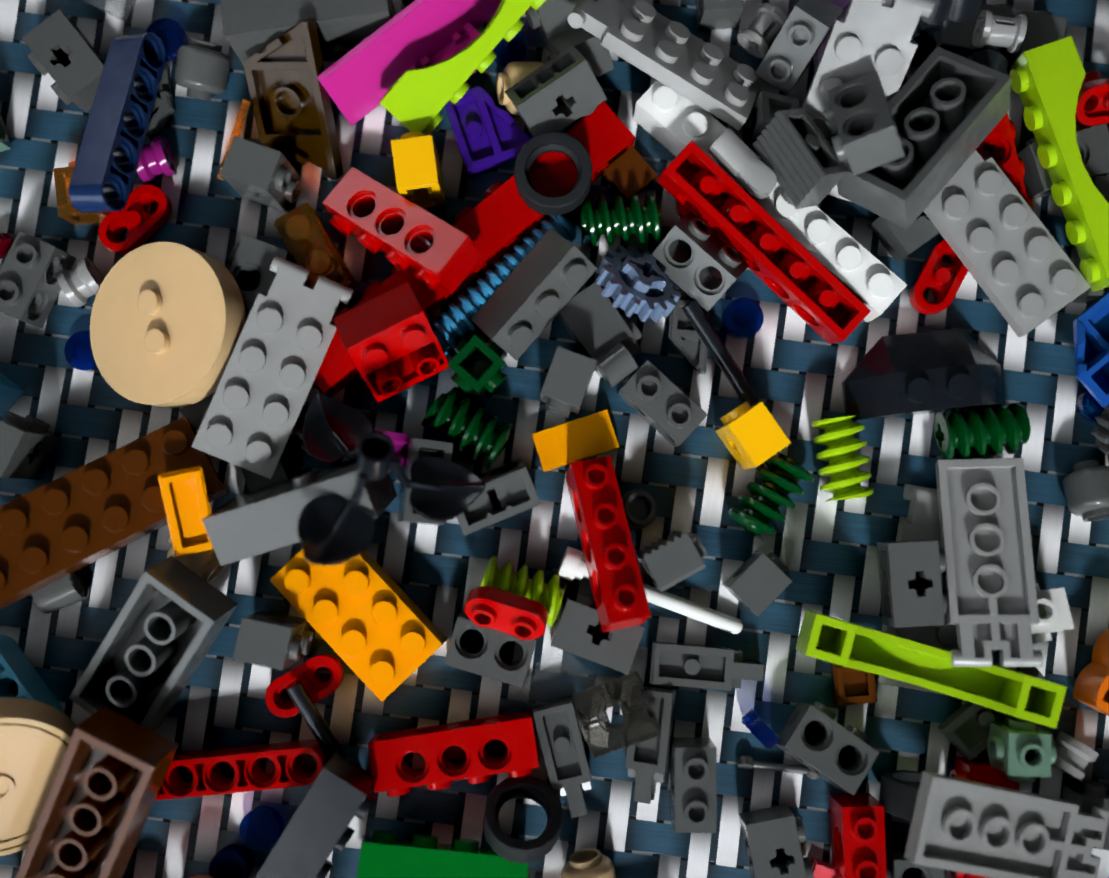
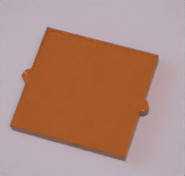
[216,99,251,181]

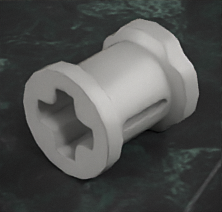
[737,3,787,58]
[972,10,1027,53]

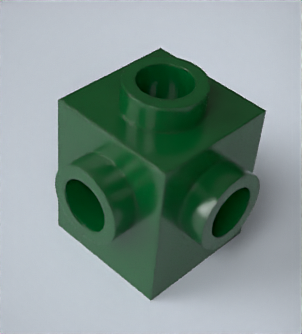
[447,335,508,394]

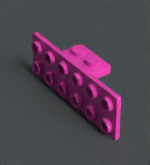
[318,0,501,125]

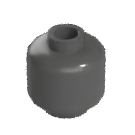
[174,38,230,101]
[1062,460,1109,522]

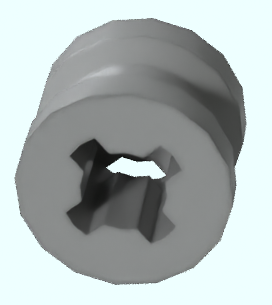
[56,257,104,307]
[1052,731,1099,782]

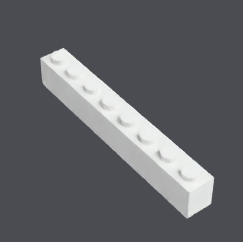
[633,80,907,323]

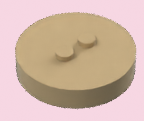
[90,242,246,408]
[0,697,77,856]

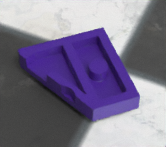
[445,86,533,176]

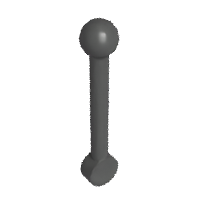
[738,756,820,780]

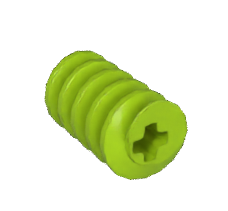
[812,416,874,501]
[481,555,567,627]

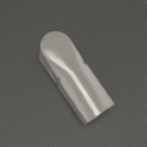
[709,128,777,200]

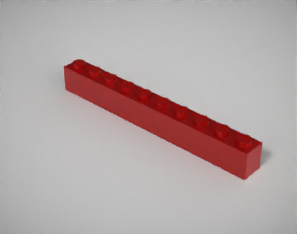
[314,101,635,397]

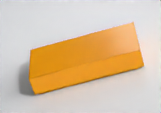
[531,409,619,472]
[158,465,214,557]

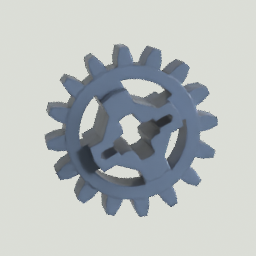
[595,245,681,322]

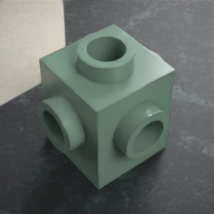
[987,718,1056,783]

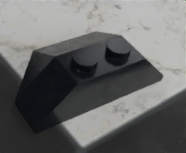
[842,328,1006,421]

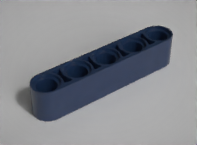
[68,32,166,213]

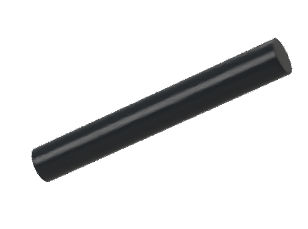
[681,300,759,406]
[285,680,348,759]

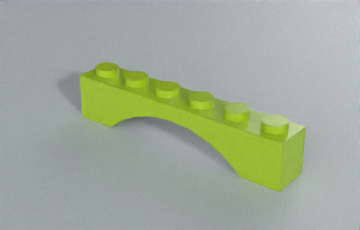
[379,0,546,135]
[1009,35,1109,292]
[795,609,1067,729]

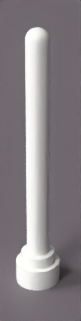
[557,546,743,634]

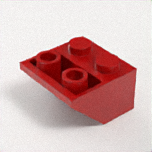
[333,282,449,403]

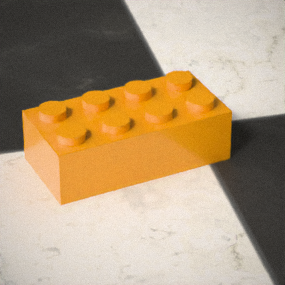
[269,550,447,702]

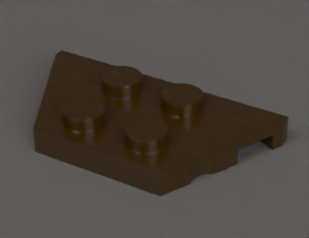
[243,18,344,179]

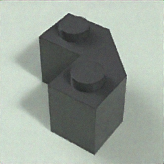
[525,0,614,77]

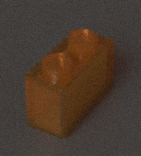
[274,203,355,289]

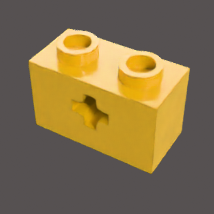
[391,132,446,209]
[715,401,791,470]

